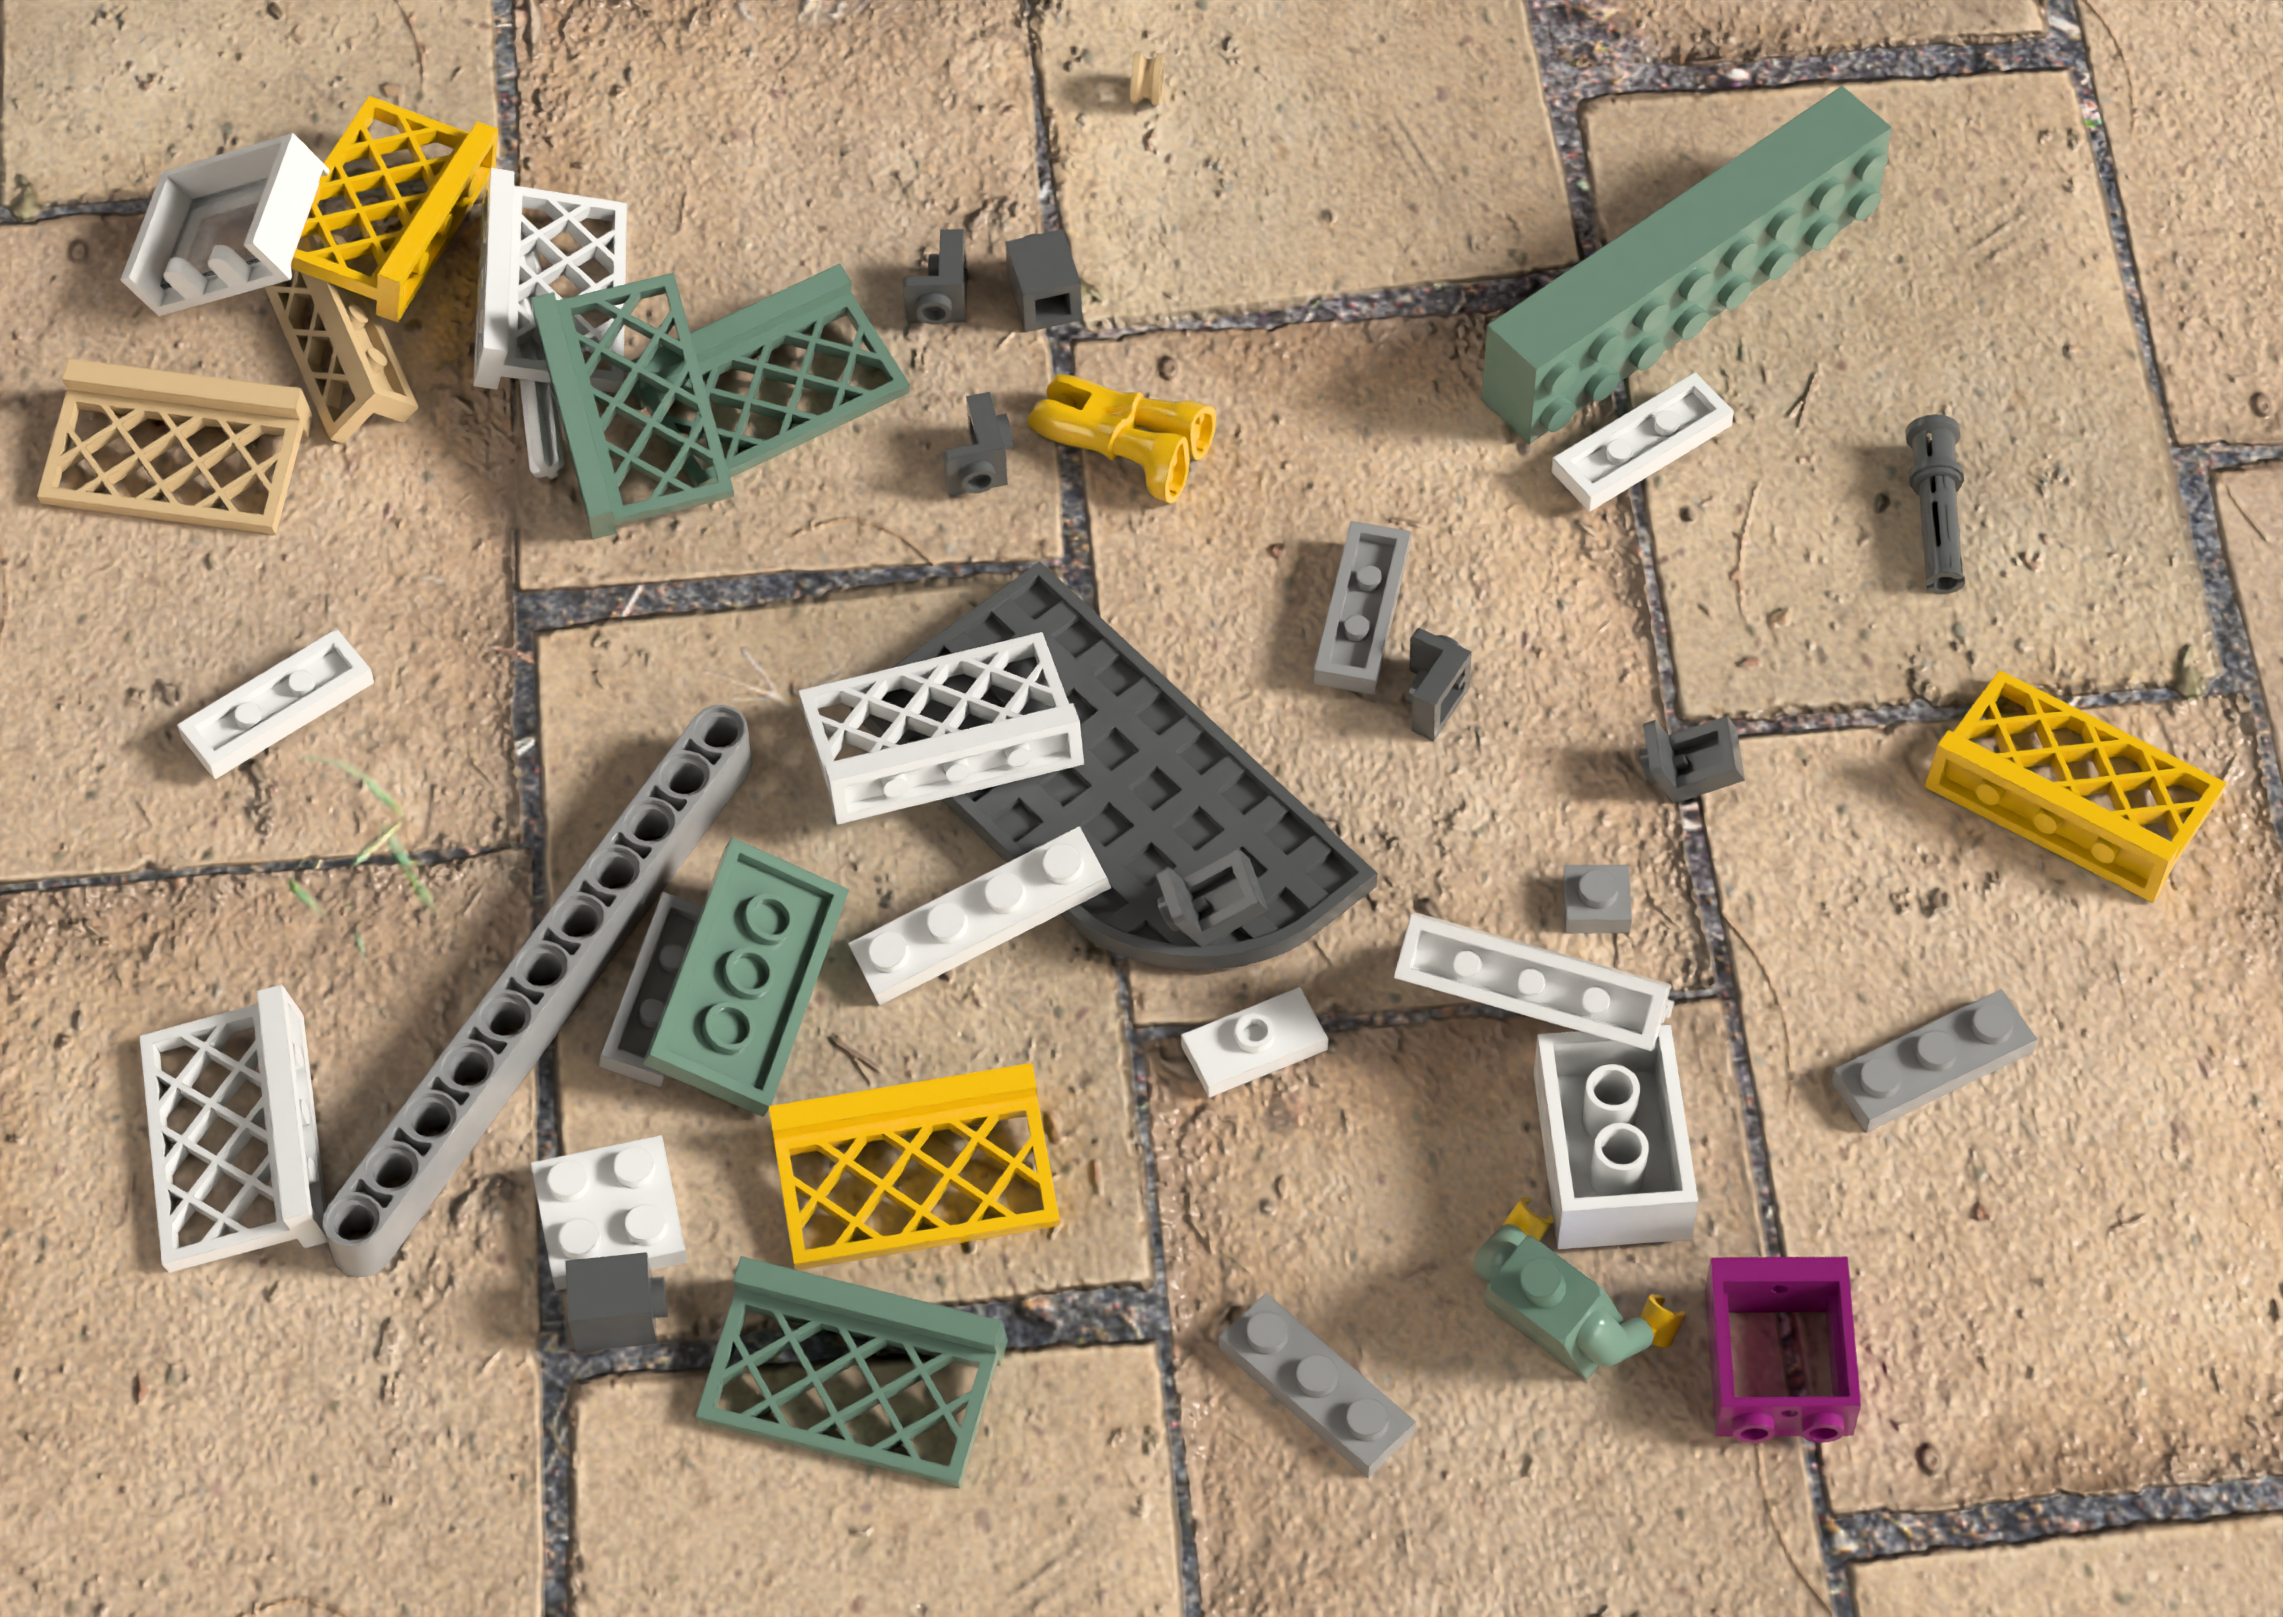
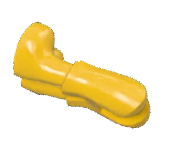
[1027,374,1216,504]

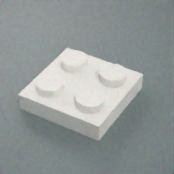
[531,1135,688,1291]

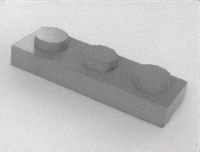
[1313,521,1411,695]
[598,892,703,1088]
[1831,989,2038,1133]
[1219,1293,1416,1478]

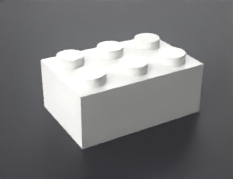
[1534,1025,1698,1249]

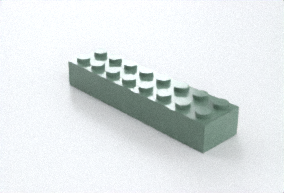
[1481,86,1892,444]

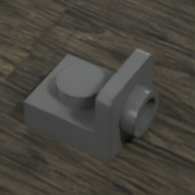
[903,229,968,325]
[1407,628,1471,741]

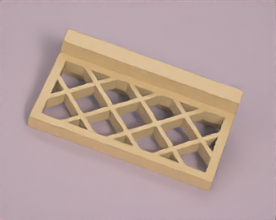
[37,358,313,535]

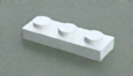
[1552,372,1734,512]
[177,629,374,780]

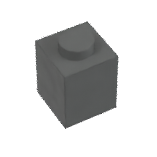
[1005,229,1082,333]
[565,1252,668,1352]

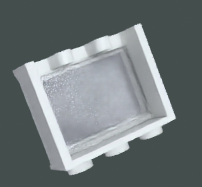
[120,133,330,316]

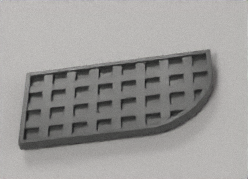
[850,561,1378,970]

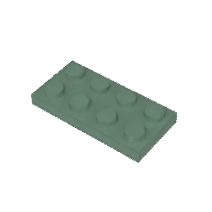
[642,837,849,1117]

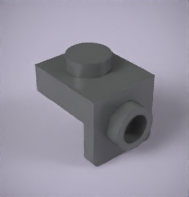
[943,392,1013,496]
[1639,716,1745,804]
[1156,849,1269,947]

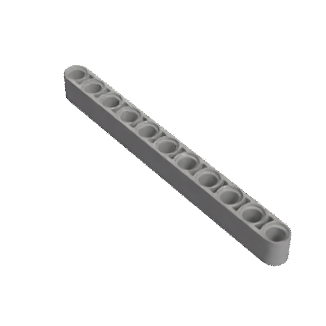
[323,705,752,1277]

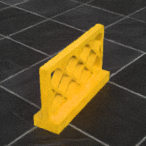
[291,96,498,323]
[1924,670,2227,903]
[769,1063,1060,1270]

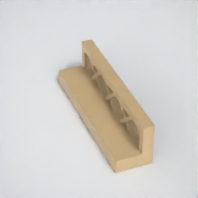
[265,233,419,444]

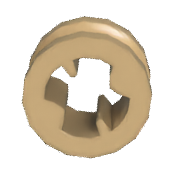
[1130,52,1165,106]

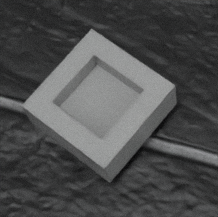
[1563,865,1632,933]

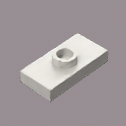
[1181,987,1328,1098]

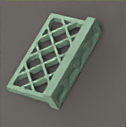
[630,263,910,488]
[531,273,734,539]
[695,1256,1008,1488]

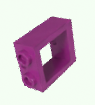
[1705,1257,1861,1443]

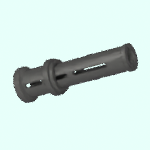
[1905,414,1965,594]

